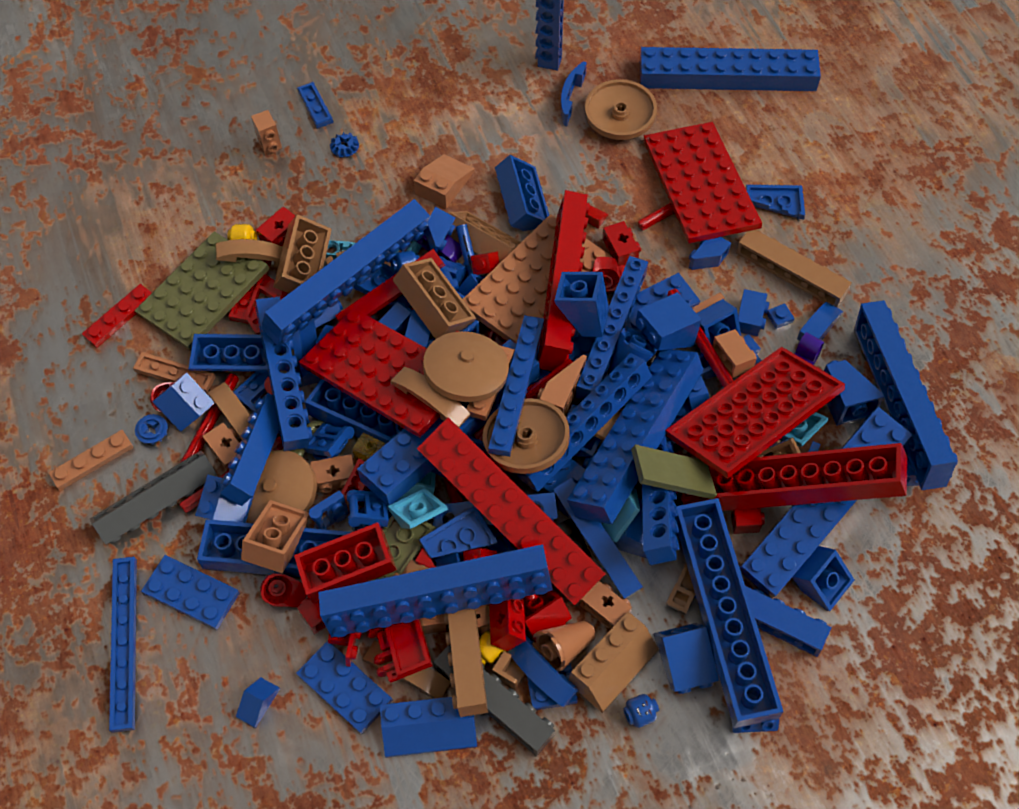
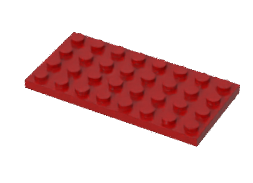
[643,122,762,244]
[299,308,440,438]
[665,347,845,479]

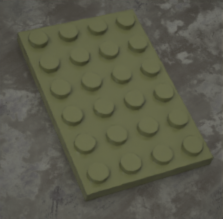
[134,231,270,351]

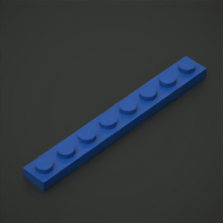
[488,315,544,457]
[109,557,137,733]

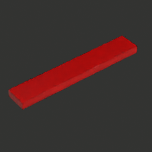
[335,249,445,322]

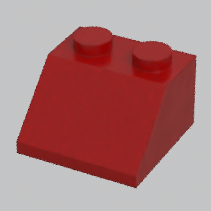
[520,591,572,642]

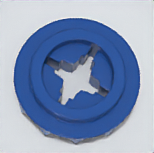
[330,132,359,157]
[135,414,169,445]

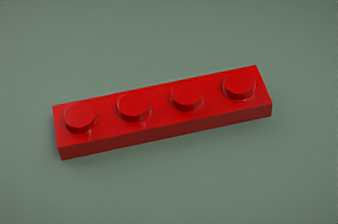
[82,283,152,348]

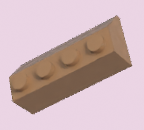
[448,211,521,262]
[273,214,332,293]
[393,258,476,339]
[569,612,659,713]

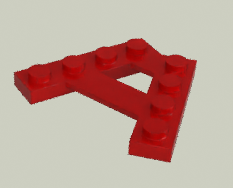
[228,260,289,335]

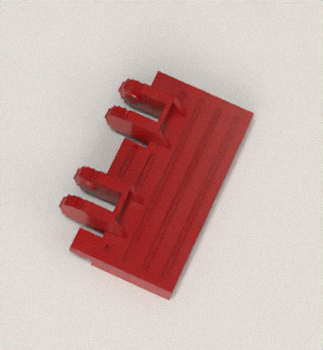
[367,619,433,683]

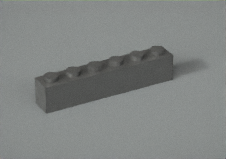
[89,450,217,545]
[433,645,555,757]

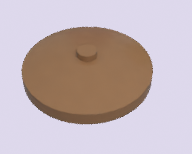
[585,79,657,140]
[423,331,509,402]
[483,398,570,474]
[246,450,317,523]

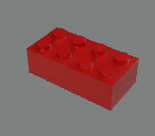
[294,522,397,603]

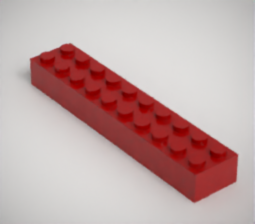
[537,190,590,371]
[417,417,606,605]
[681,443,907,511]

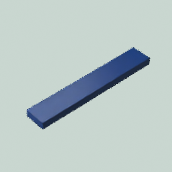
[553,478,643,599]

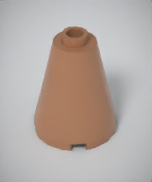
[532,621,595,673]

